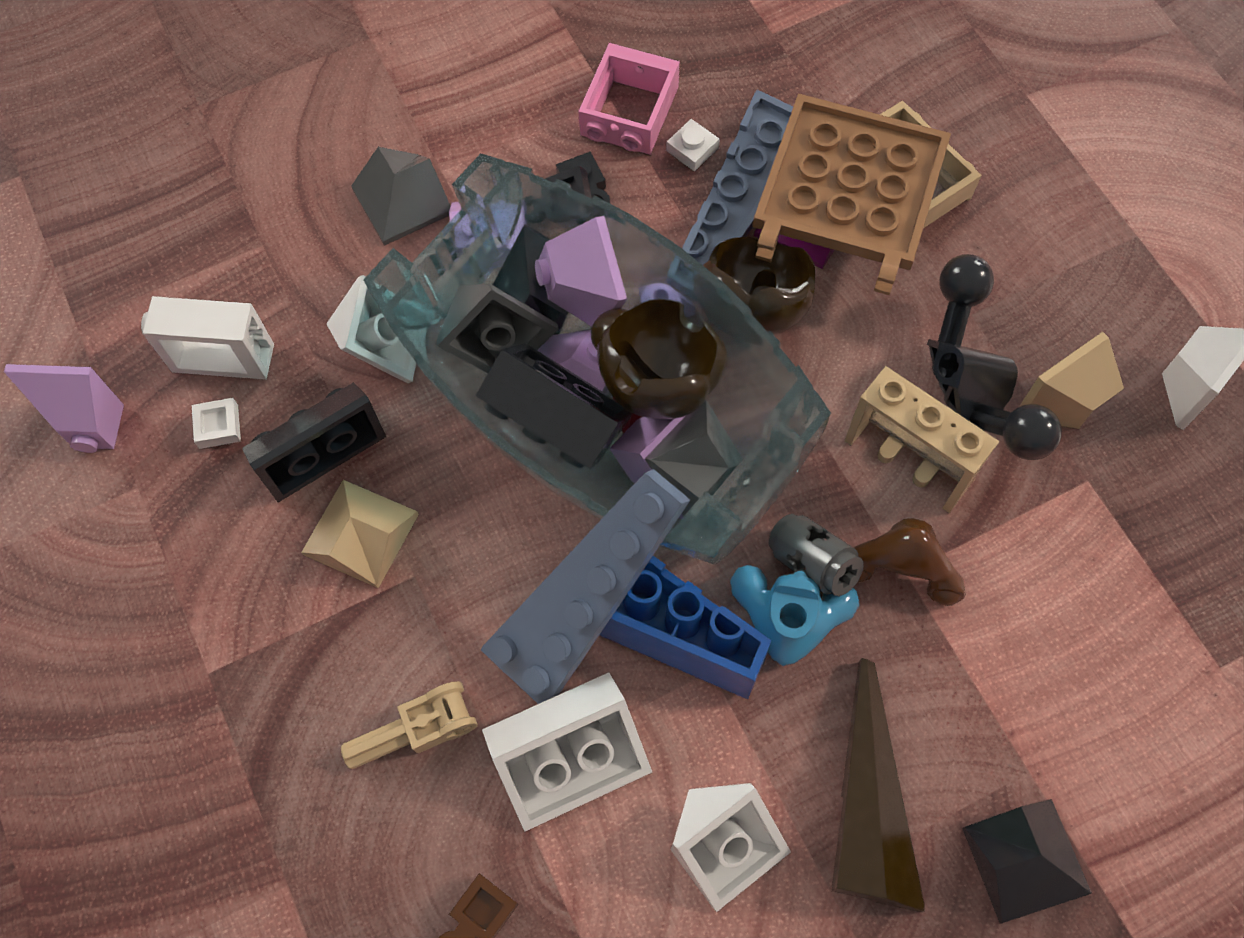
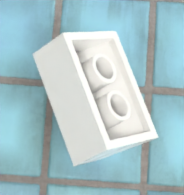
[482,673,652,832]

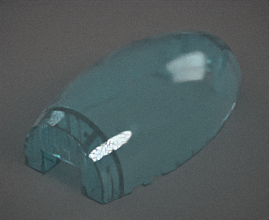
[363,153,831,565]

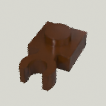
[439,873,519,938]

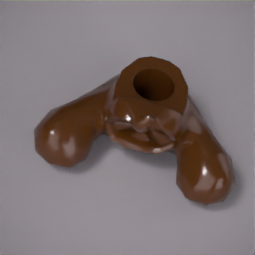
[853,518,966,606]

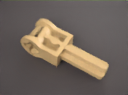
[341,681,478,769]

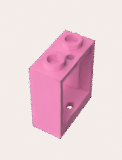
[579,43,680,155]

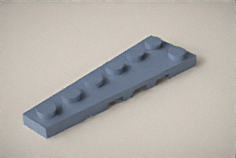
[672,90,793,294]
[481,469,690,704]

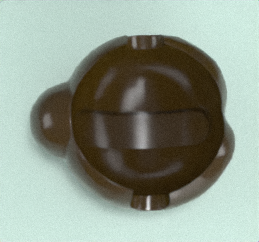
[700,237,816,336]
[591,299,728,419]

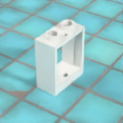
[141,296,274,380]

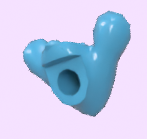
[730,565,859,666]

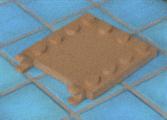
[752,93,951,295]

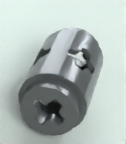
[769,514,863,596]

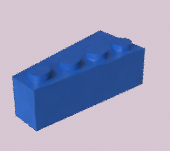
[600,556,772,699]

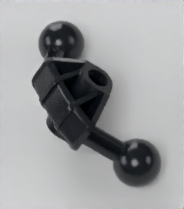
[927,254,1062,460]

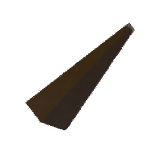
[831,658,925,912]

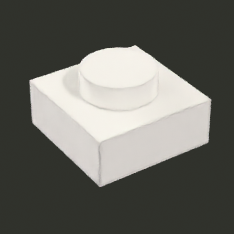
[666,119,720,171]
[192,398,241,449]

